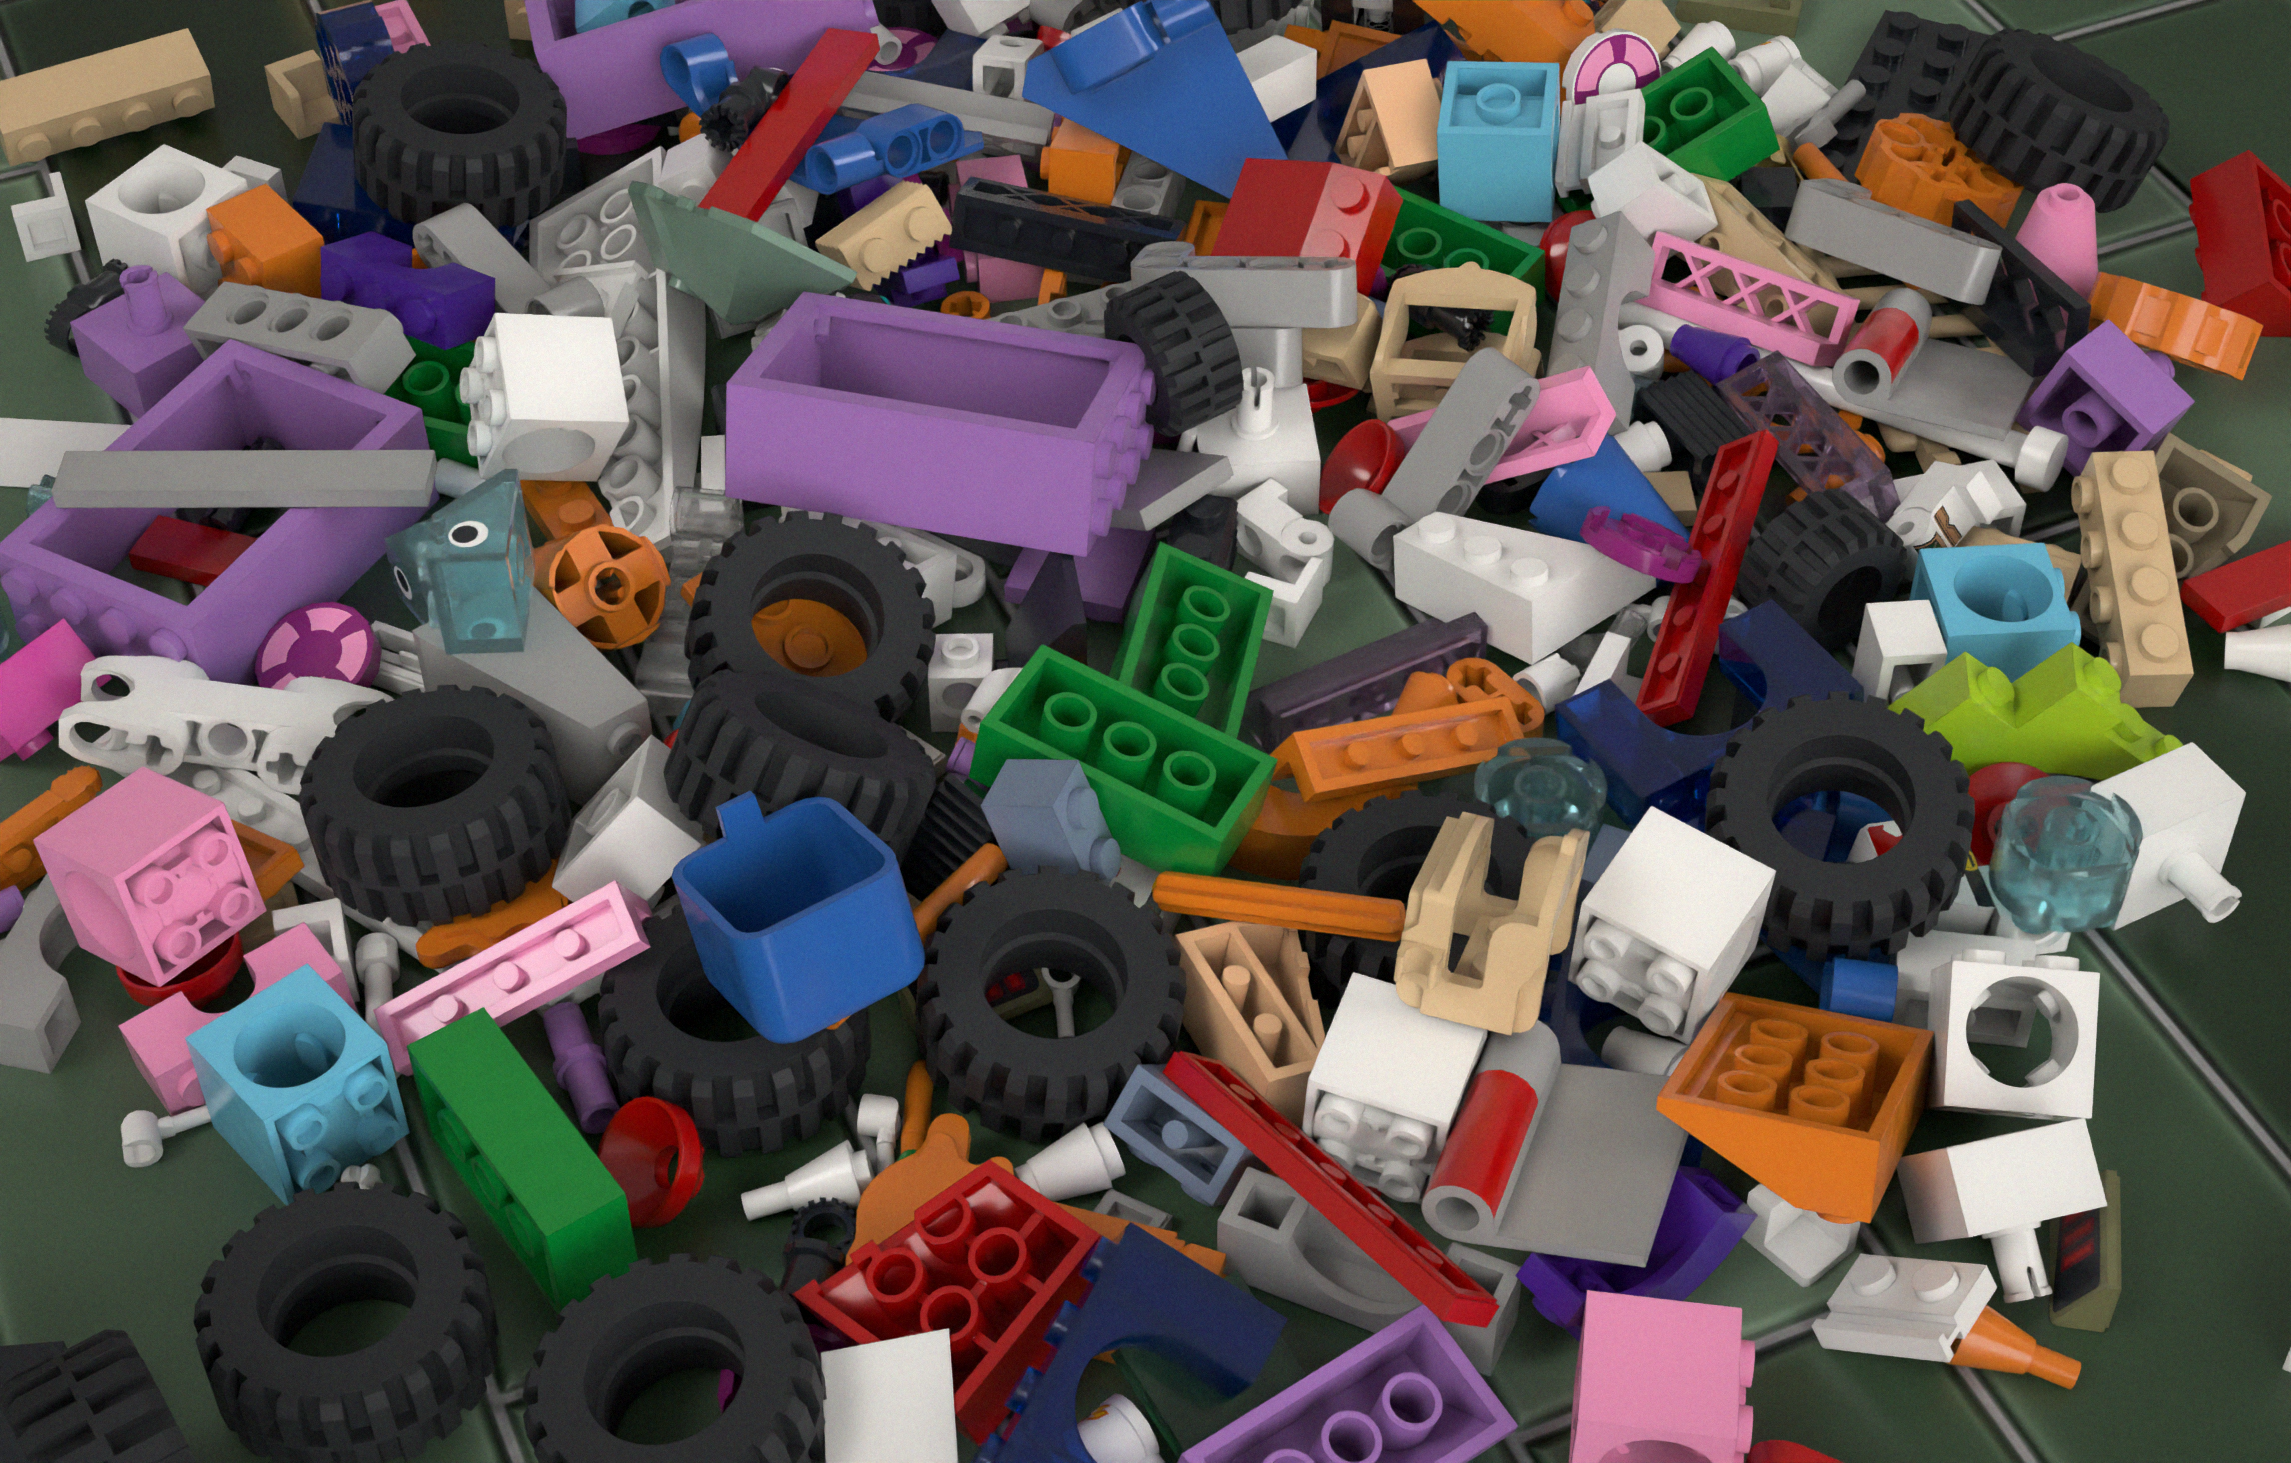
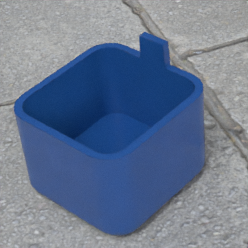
[672,791,925,1044]

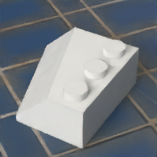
[1393,511,1656,665]

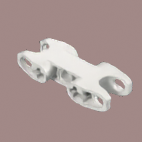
[59,656,395,795]

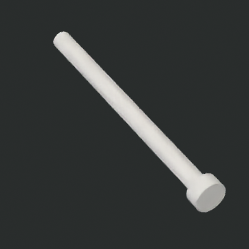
[1618,301,2068,492]

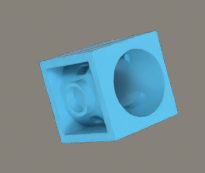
[1437,61,1560,223]
[1909,543,2081,683]
[185,963,410,1206]

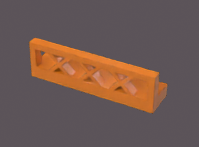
[1270,696,1531,803]

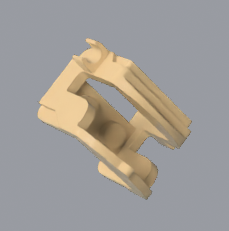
[1363,262,1544,424]
[1394,812,1590,1036]

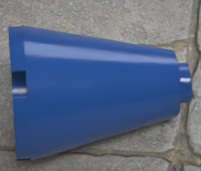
[1528,432,1691,590]

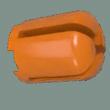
[510,523,671,653]

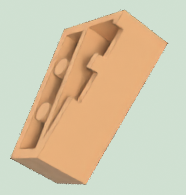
[1334,59,1443,187]
[1175,921,1326,1128]

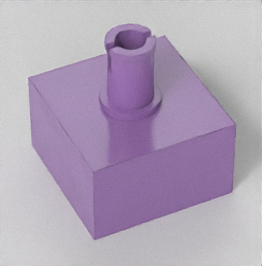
[70,265,205,419]
[2015,319,2195,478]

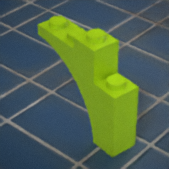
[1888,642,2184,781]

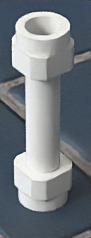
[355,933,401,1079]

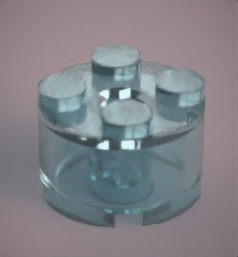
[1472,737,1607,864]
[1988,776,2143,934]

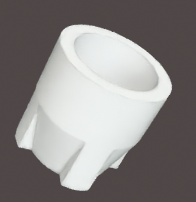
[1512,653,1581,715]

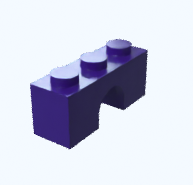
[320,231,495,350]

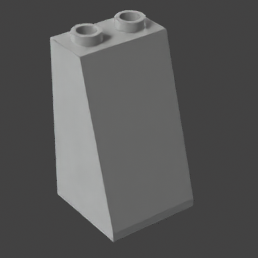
[412,575,653,807]

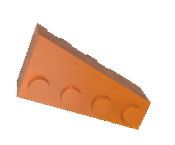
[1412,0,1595,116]
[1040,116,1132,205]

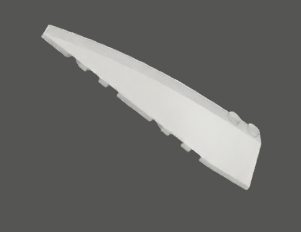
[529,146,706,551]

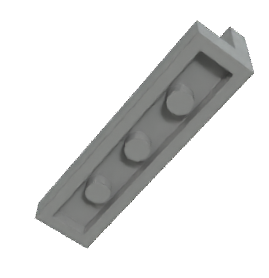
[835,71,1055,164]

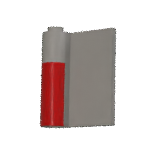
[1832,288,2038,441]
[1421,1020,1689,1267]

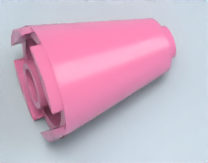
[2002,183,2098,335]

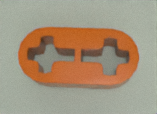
[1446,657,1545,752]

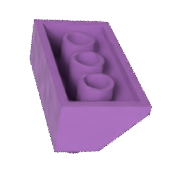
[1177,1304,1518,1463]

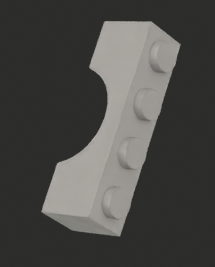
[1546,211,1656,439]
[0,873,81,1074]
[1217,1167,1522,1376]

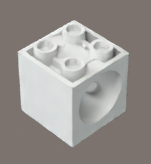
[85,144,249,302]
[460,313,630,482]
[1567,806,1776,1045]
[1924,949,2100,1121]
[1302,972,1488,1205]

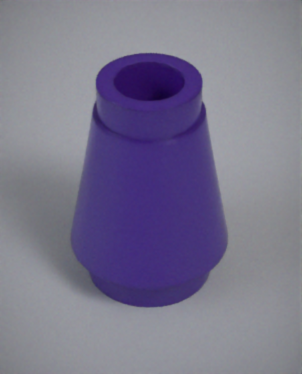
[1670,324,1760,392]

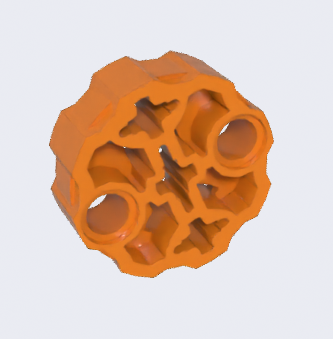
[1854,113,2025,235]
[2087,272,2264,381]

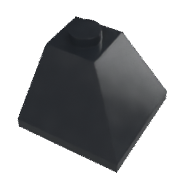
[995,551,1088,670]

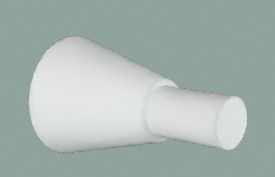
[741,1139,875,1221]

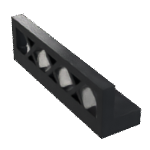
[949,176,1187,283]
[1943,199,2092,378]

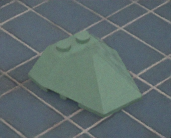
[628,180,857,325]

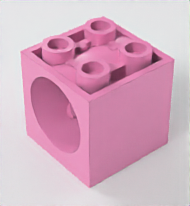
[33,766,267,988]
[1568,1290,1755,1463]

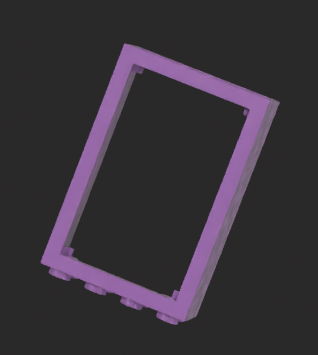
[524,0,880,140]
[725,291,1157,558]
[0,339,440,687]

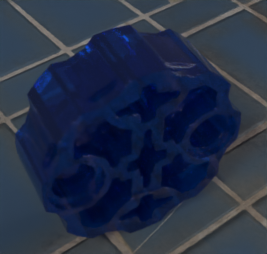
[315,0,394,150]

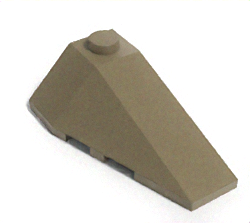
[2068,432,2273,646]

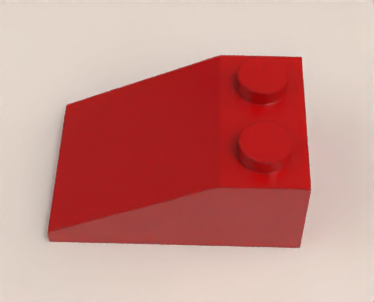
[1210,158,1403,297]

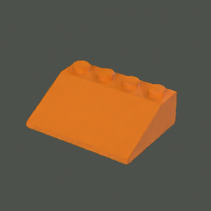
[1656,991,1934,1224]

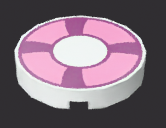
[1562,28,1662,105]

